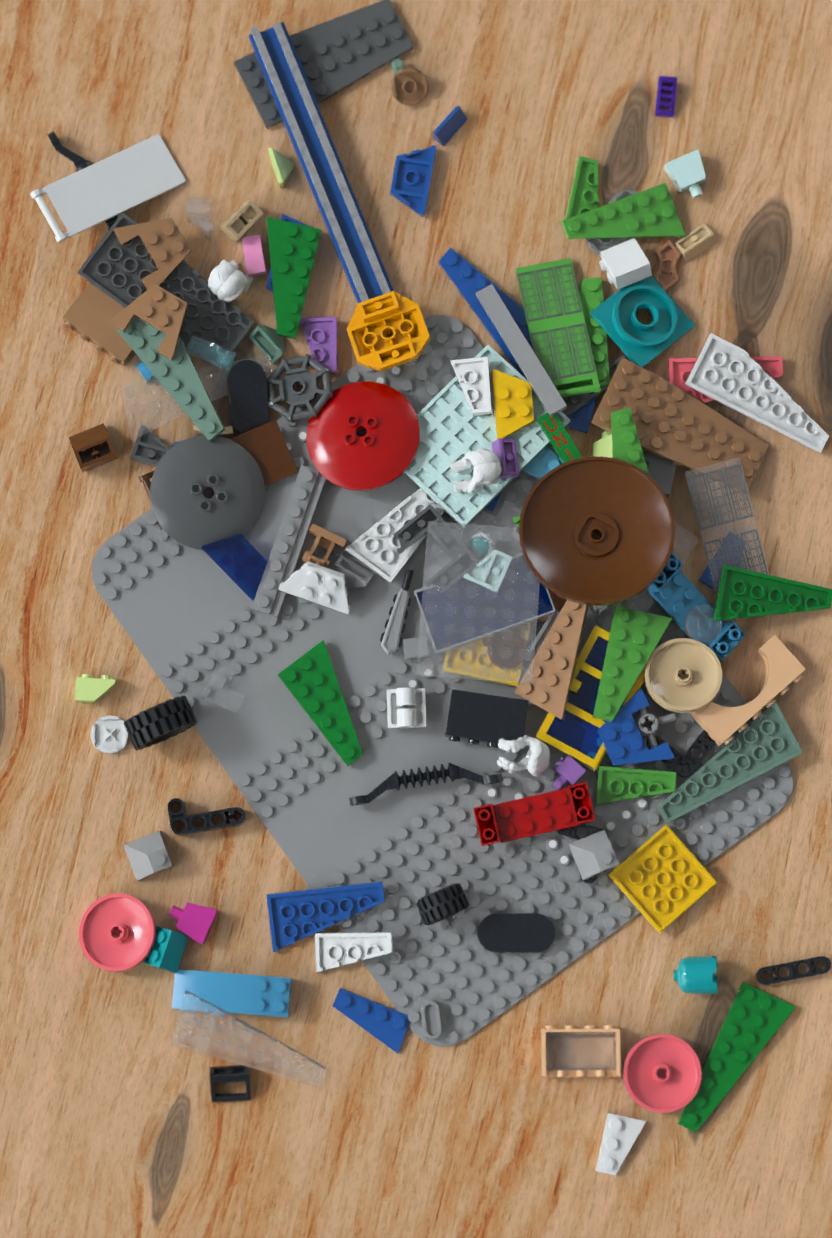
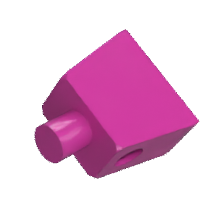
[169,903,218,945]

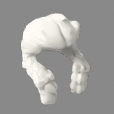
[208,260,254,302]
[450,448,502,494]
[497,735,550,777]

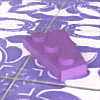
[300,317,338,374]

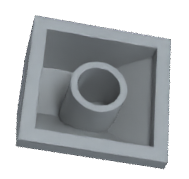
[569,830,619,880]
[124,831,173,881]

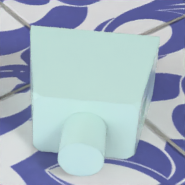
[664,150,706,198]

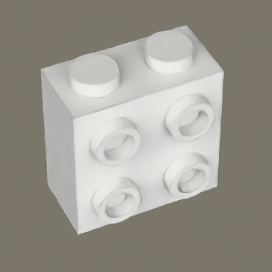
[599,238,652,290]

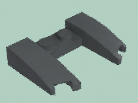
[393,504,479,594]

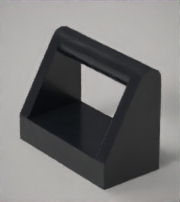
[210,1065,251,1103]

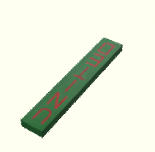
[536,412,583,463]

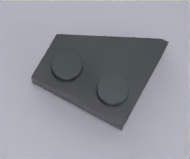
[130,424,170,467]

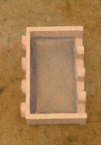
[541,1025,621,1078]

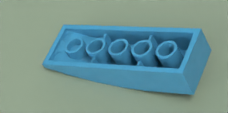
[172,970,291,1017]

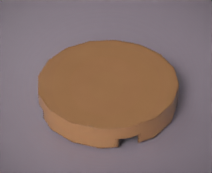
[391,67,428,106]

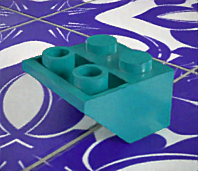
[143,926,189,973]

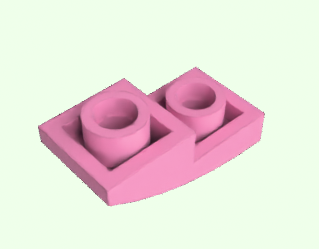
[242,234,267,277]

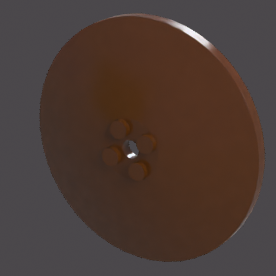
[519,456,675,606]

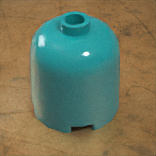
[674,956,718,994]

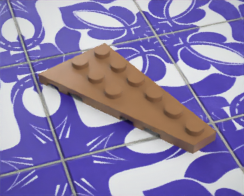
[514,600,589,721]

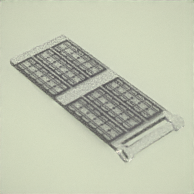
[685,458,770,598]

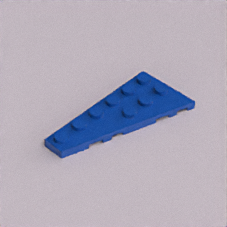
[266,881,385,952]

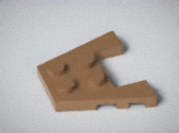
[113,218,191,290]
[109,284,188,361]

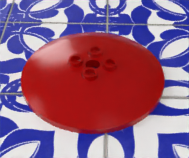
[306,381,420,491]

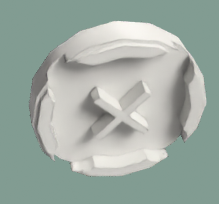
[91,715,129,754]

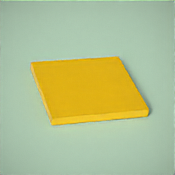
[608,824,718,934]

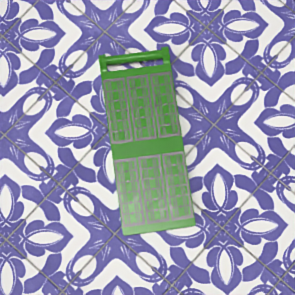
[516,258,601,398]

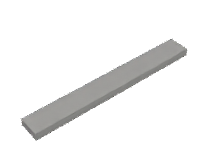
[475,284,567,417]

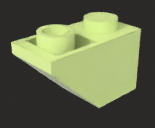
[75,674,117,703]

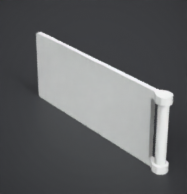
[30,134,186,243]

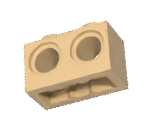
[219,200,264,241]

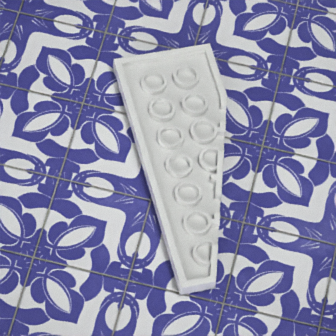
[685,333,829,453]

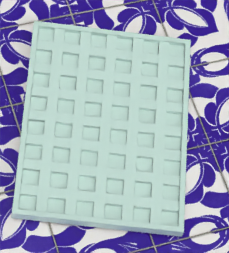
[404,345,571,528]

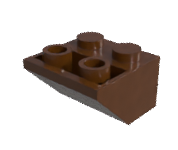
[68,423,118,472]

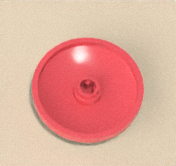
[79,893,156,972]
[623,1034,702,1113]

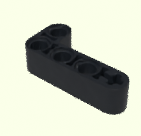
[168,798,246,836]

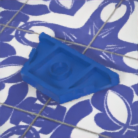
[390,145,436,217]

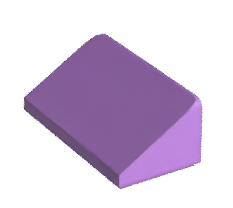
[492,438,520,479]

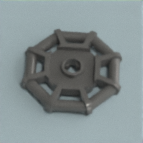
[266,354,333,422]

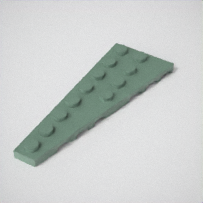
[115,317,225,442]
[657,703,803,824]

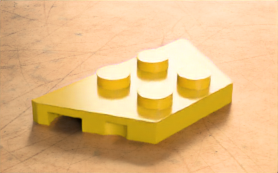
[492,369,534,439]

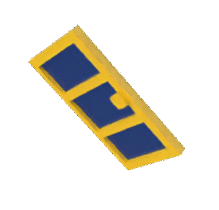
[535,625,655,770]

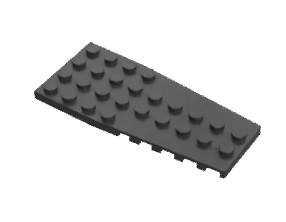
[233,0,413,129]
[77,212,254,367]

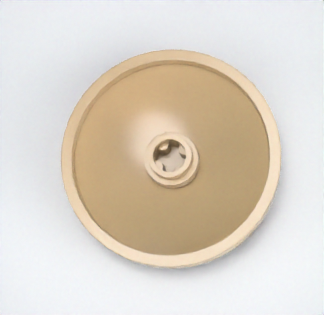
[645,638,722,713]

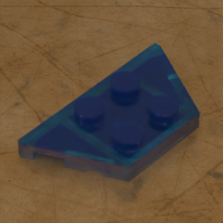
[201,534,268,601]

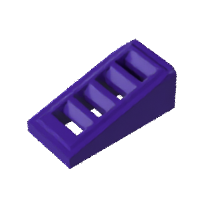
[655,76,678,118]

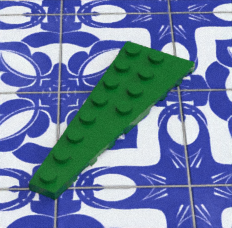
[678,982,795,1132]

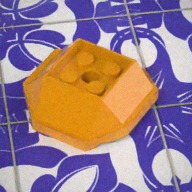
[347,291,431,371]

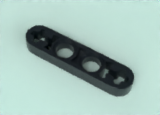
[756,956,831,985]

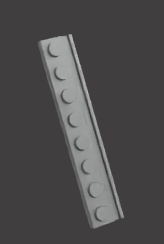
[251,465,326,618]

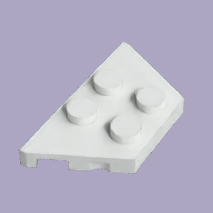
[278,561,350,614]

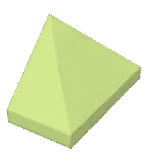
[268,147,296,188]

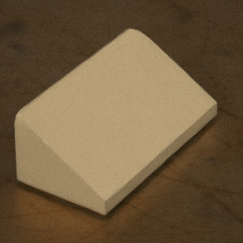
[674,223,717,262]

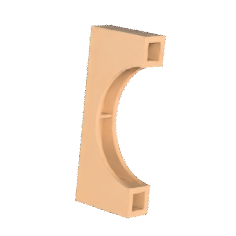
[689,635,806,746]

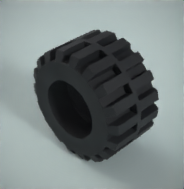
[416,883,470,925]

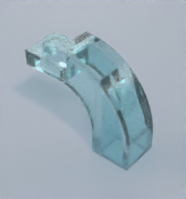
[187,334,236,371]

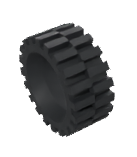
[124,695,198,750]

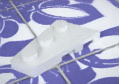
[450,357,492,415]
[596,1113,646,1175]

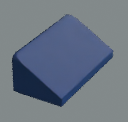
[433,106,467,146]

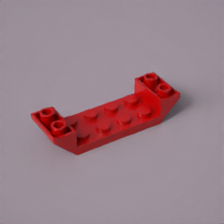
[473,782,595,846]

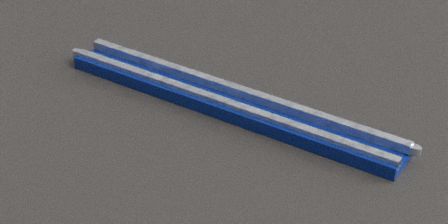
[249,22,394,304]

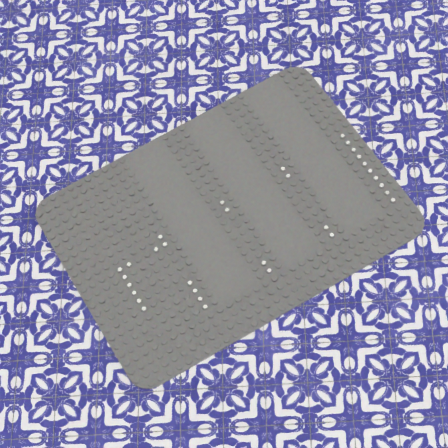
[92,315,793,1046]

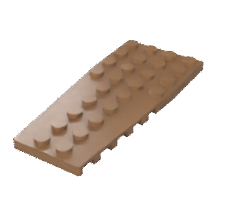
[591,357,769,494]

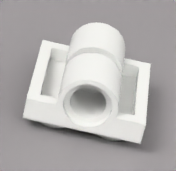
[386,687,426,729]

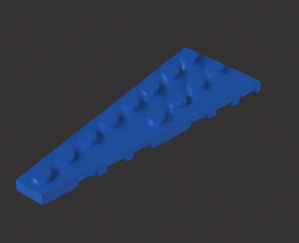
[438,247,533,379]

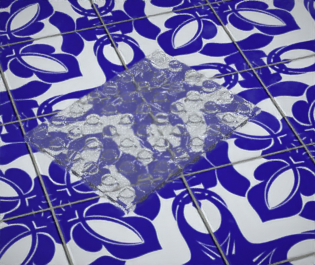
[416,521,540,684]

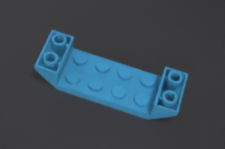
[648,552,746,662]

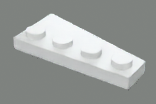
[315,932,393,972]

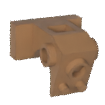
[302,523,347,568]

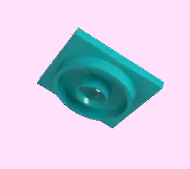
[590,276,695,368]

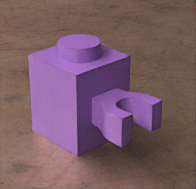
[552,755,586,790]

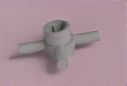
[636,707,676,749]

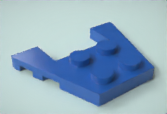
[597,689,674,766]

